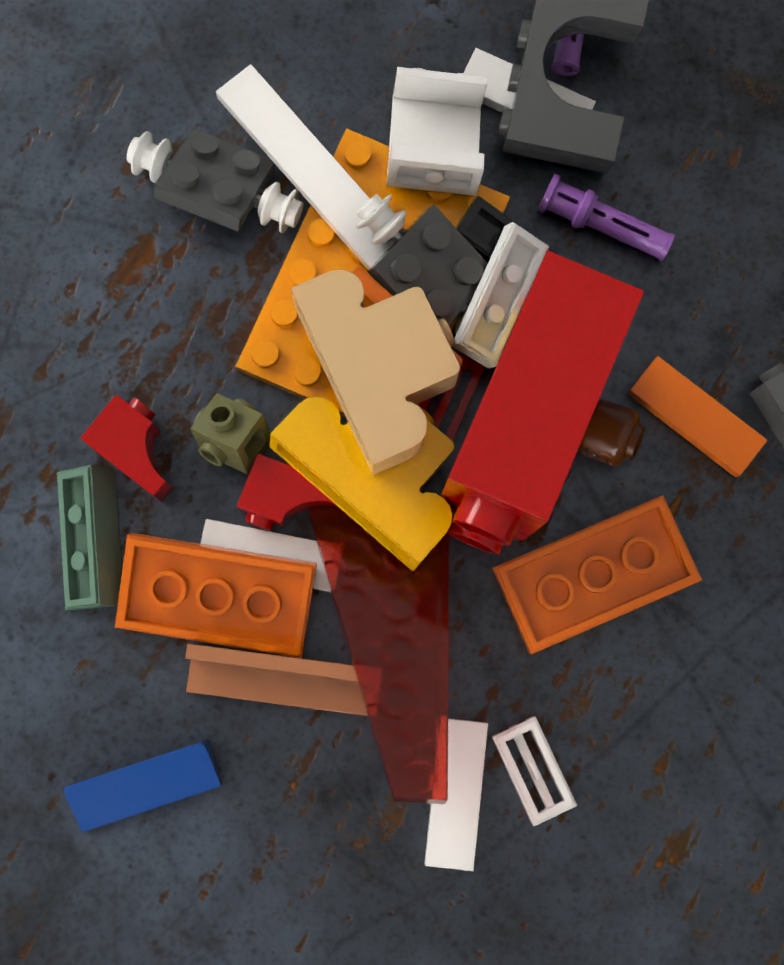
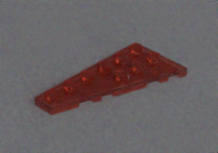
[309,507,449,804]

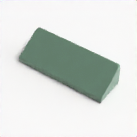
[57,465,122,611]

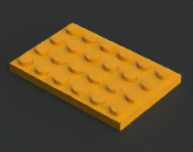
[235,128,510,417]

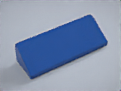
[63,739,222,832]

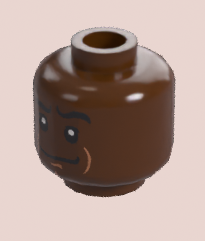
[579,399,645,467]

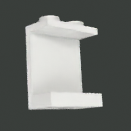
[386,67,487,196]

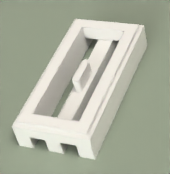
[491,716,577,826]

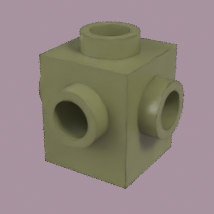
[190,393,270,475]

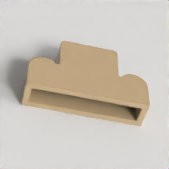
[291,269,460,475]

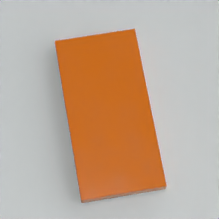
[492,495,702,654]
[115,533,317,658]

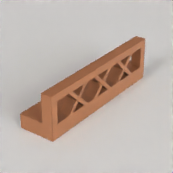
[185,644,382,717]

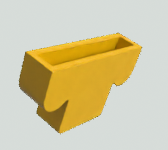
[269,397,454,571]

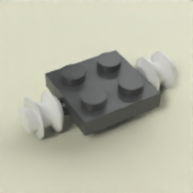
[126,128,304,233]
[356,194,488,334]

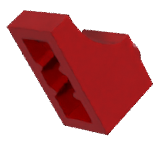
[80,394,173,502]
[237,454,341,532]

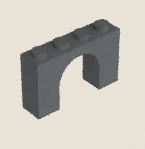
[498,0,649,174]

